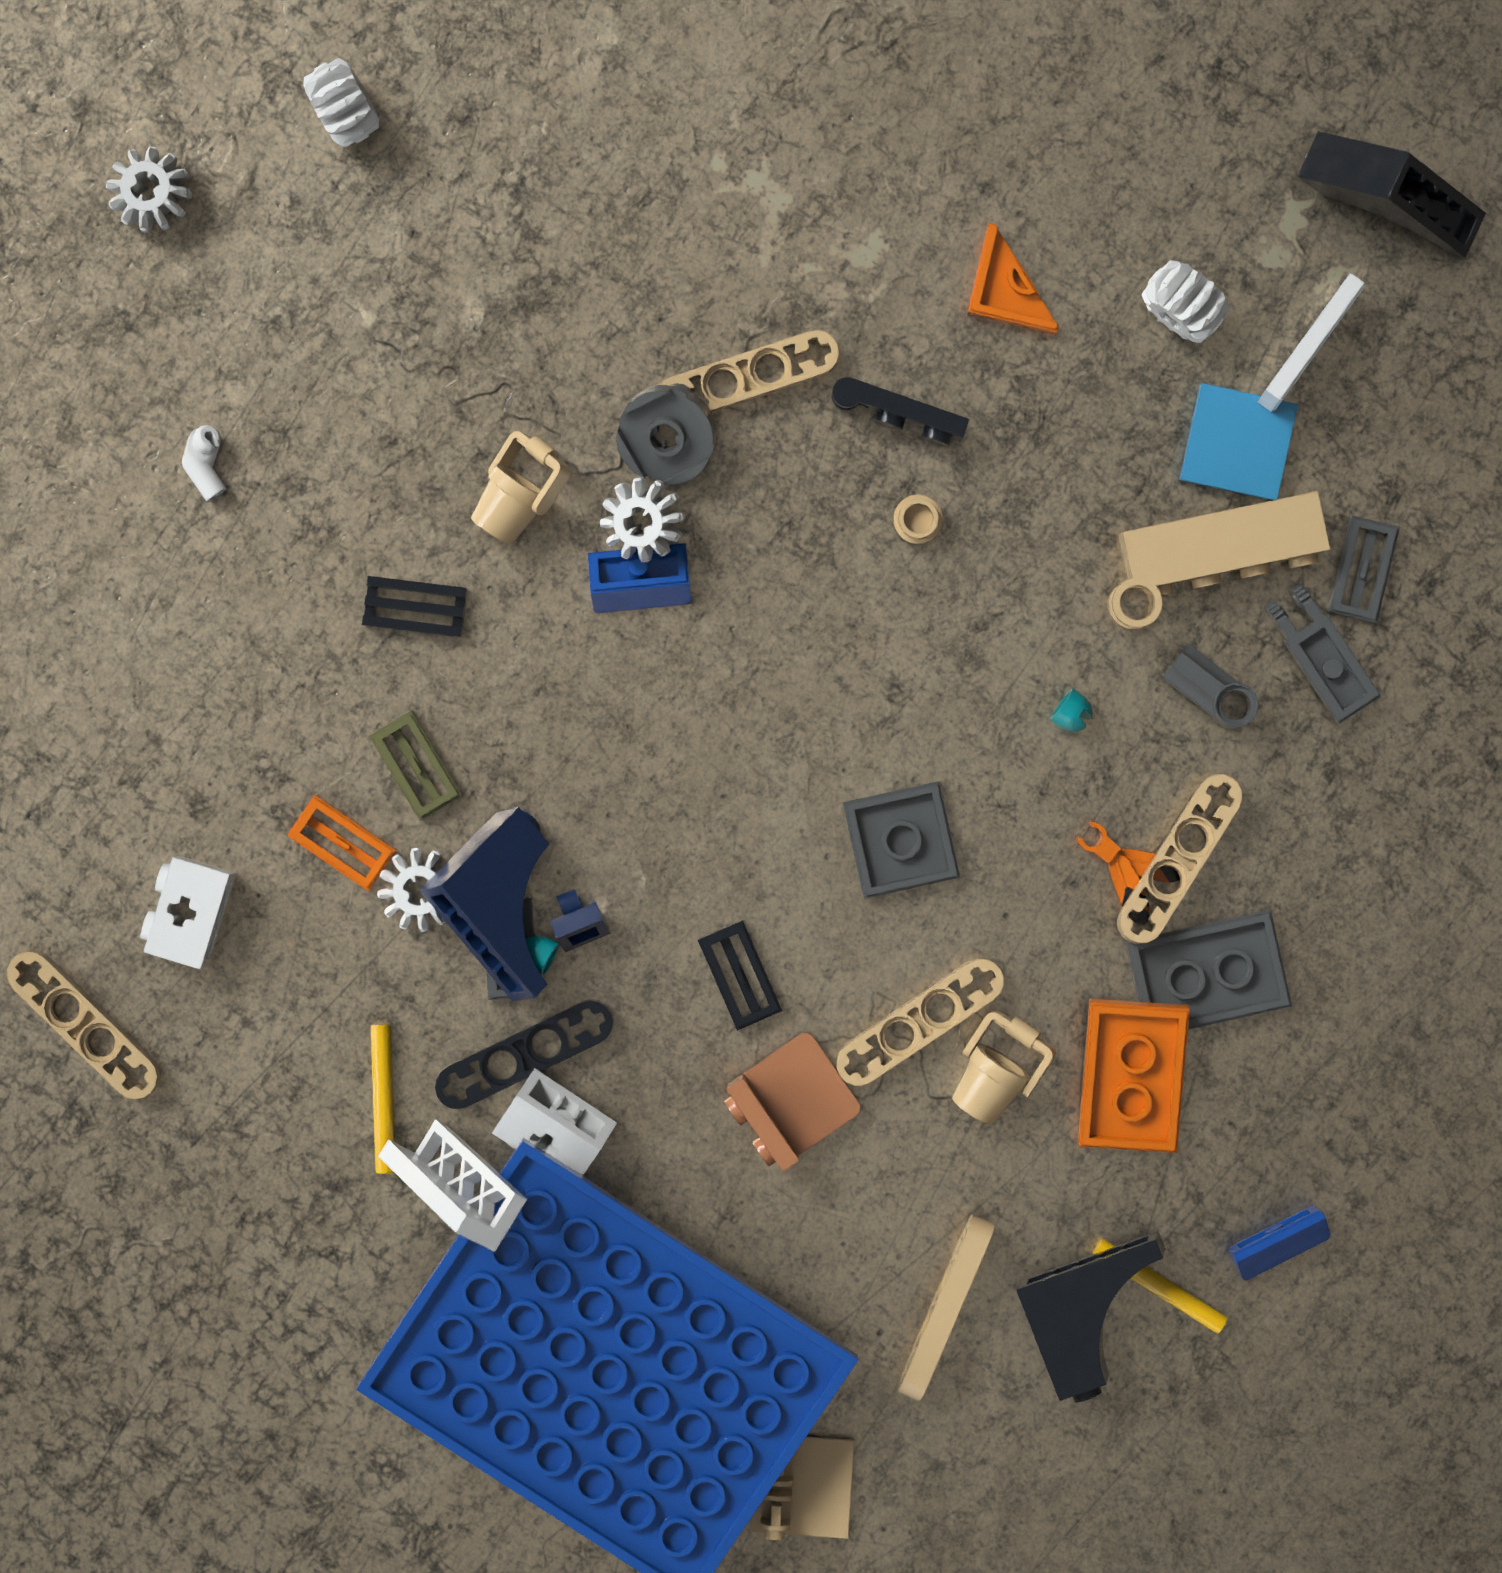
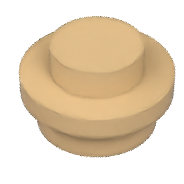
[893,494,943,544]

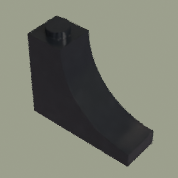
[1297,131,1486,258]
[1016,1231,1166,1403]

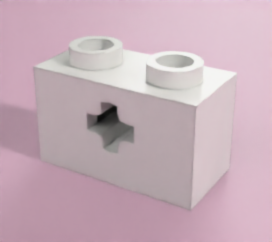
[140,856,236,970]
[492,1068,617,1176]

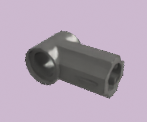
[1162,644,1259,730]

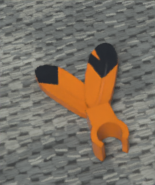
[1076,821,1180,925]

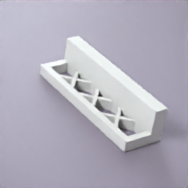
[378,1119,527,1252]

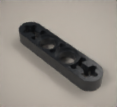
[435,999,614,1109]

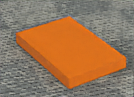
[1077,998,1190,1153]

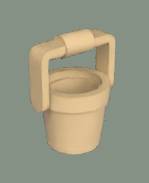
[471,431,571,545]
[952,1011,1056,1125]

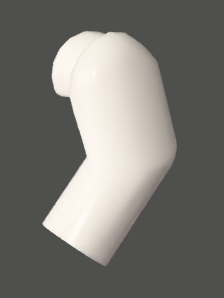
[182,425,227,502]

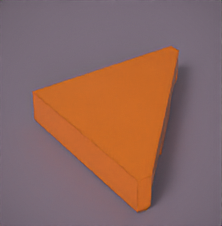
[967,223,1059,335]

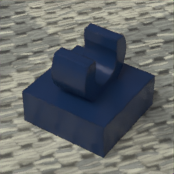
[550,889,611,952]

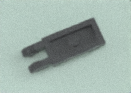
[1265,584,1381,724]

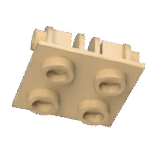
[750,1436,854,1540]

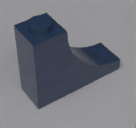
[419,807,549,1001]

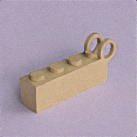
[1108,491,1330,629]

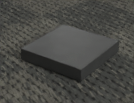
[842,781,961,899]

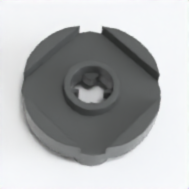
[616,383,718,485]

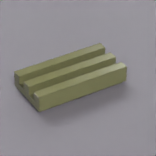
[369,711,463,821]

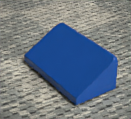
[588,543,691,613]
[1228,1205,1331,1280]

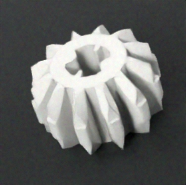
[304,58,380,148]
[106,147,192,233]
[1142,260,1229,343]
[600,477,685,562]
[377,848,446,932]

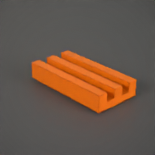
[287,795,397,891]

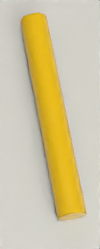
[371,1024,394,1174]
[1092,1238,1228,1334]

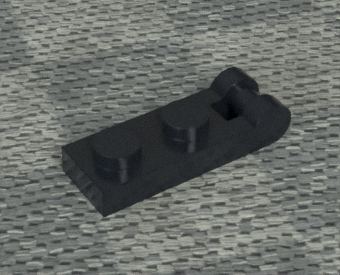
[831,377,970,446]

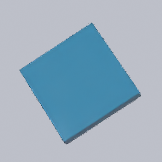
[1179,383,1298,501]

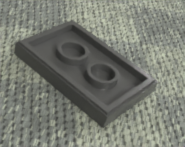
[1125,909,1292,1030]

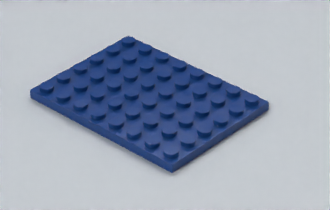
[356,1137,859,1573]

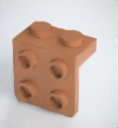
[724,1032,860,1172]

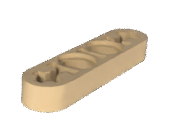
[659,330,839,413]
[1117,774,1242,945]
[6,950,161,1099]
[836,958,1004,1086]
[896,1215,995,1401]

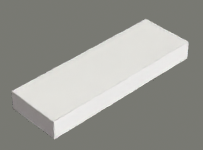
[1257,273,1365,412]

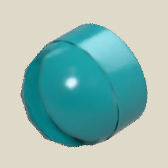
[1050,688,1093,732]
[526,935,560,977]

